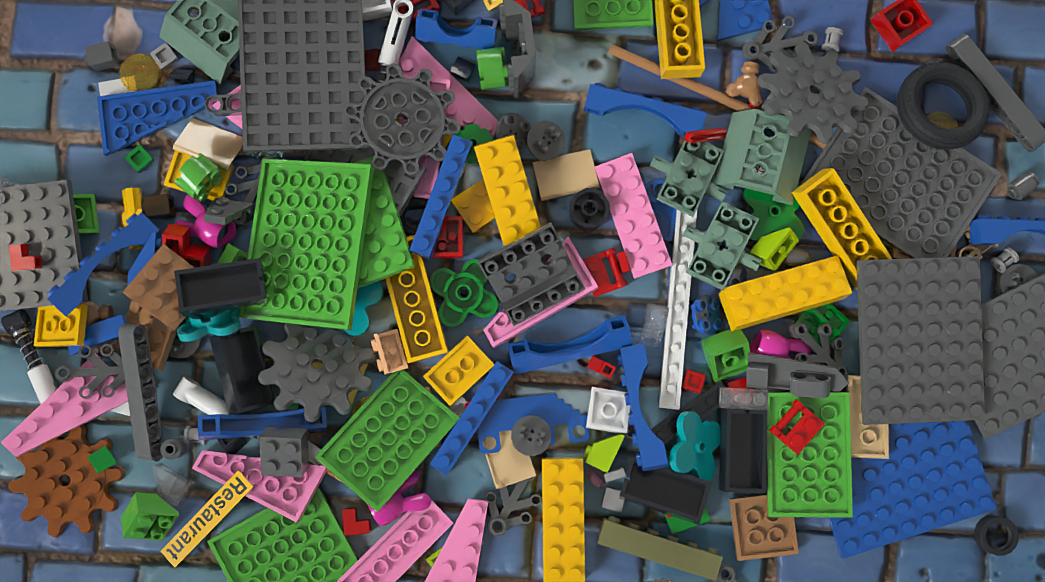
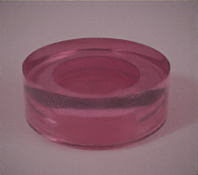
[587,468,606,489]

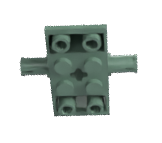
[650,140,728,217]
[682,201,762,291]

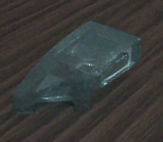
[243,151,283,160]

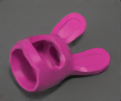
[175,195,237,248]
[749,329,812,359]
[368,471,431,526]

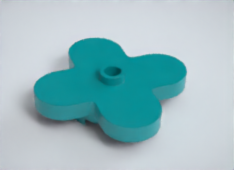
[344,281,384,336]
[177,308,241,342]
[669,411,720,481]

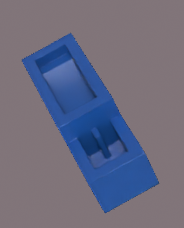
[68,314,127,355]

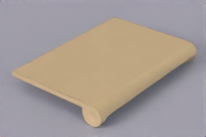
[173,118,243,171]
[532,149,600,201]
[483,430,536,489]

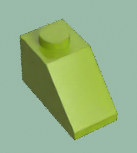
[749,227,799,271]
[583,433,625,473]

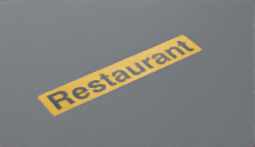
[161,470,253,568]

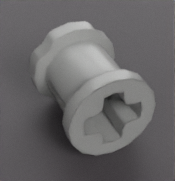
[821,27,844,52]
[990,247,1019,273]
[184,426,208,445]

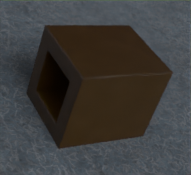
[142,194,176,220]

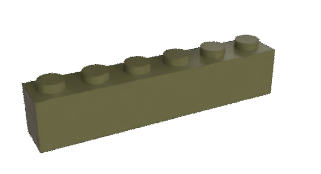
[596,516,723,581]

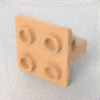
[371,329,408,375]

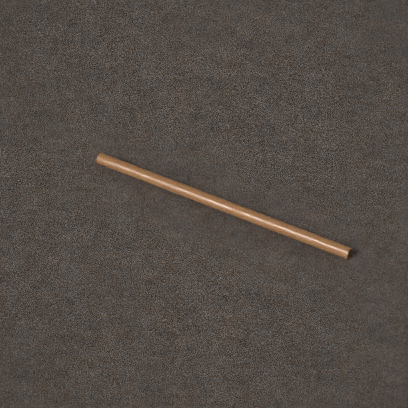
[608,44,827,149]

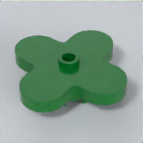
[743,185,804,242]
[430,259,498,327]

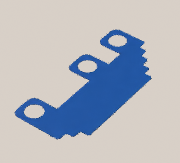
[477,393,590,454]

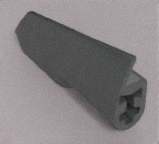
[746,353,849,398]

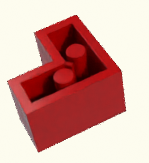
[423,216,464,259]
[162,224,211,268]

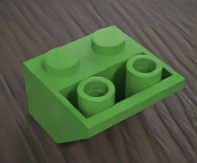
[121,492,179,541]

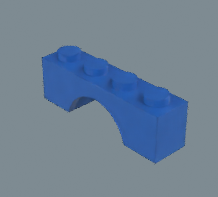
[415,9,498,49]

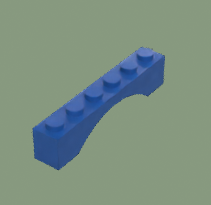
[583,83,707,137]
[410,135,474,260]
[47,212,159,316]
[970,215,1045,246]
[507,315,632,374]
[617,344,668,471]
[430,361,514,476]
[198,407,327,440]

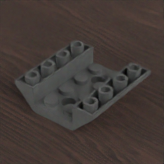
[499,0,536,99]
[477,222,585,326]

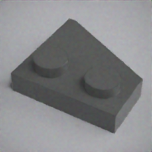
[204,197,254,225]

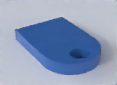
[644,179,677,242]

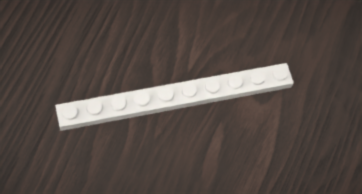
[658,210,697,410]

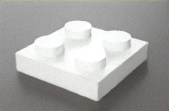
[586,387,630,434]

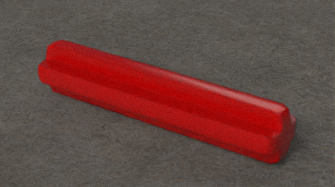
[684,128,727,143]

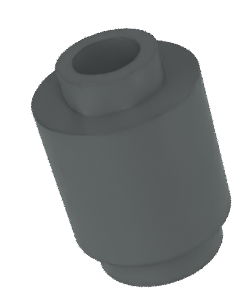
[1007,172,1040,200]
[782,246,810,267]
[161,438,187,460]

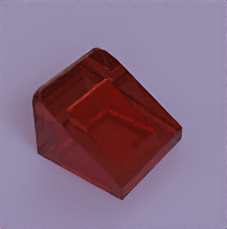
[364,48,381,71]

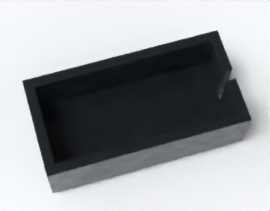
[174,258,268,316]
[209,325,275,415]
[719,408,768,493]
[619,456,712,525]

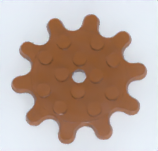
[9,424,125,537]

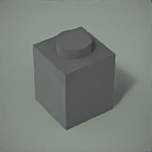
[84,41,120,71]

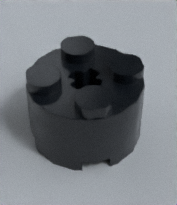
[569,188,610,231]

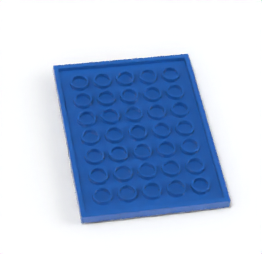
[828,421,997,559]

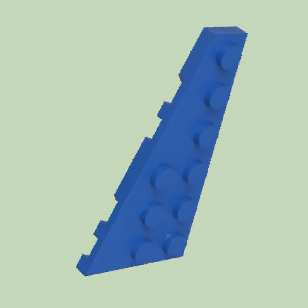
[717,0,774,42]
[97,81,219,156]

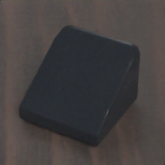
[449,57,476,83]
[168,68,195,84]
[217,437,247,455]

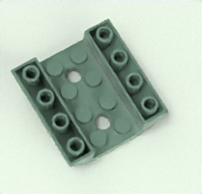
[159,0,240,85]
[714,109,811,205]

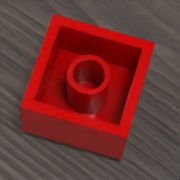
[870,0,933,52]

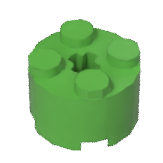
[476,47,509,90]
[175,153,223,202]

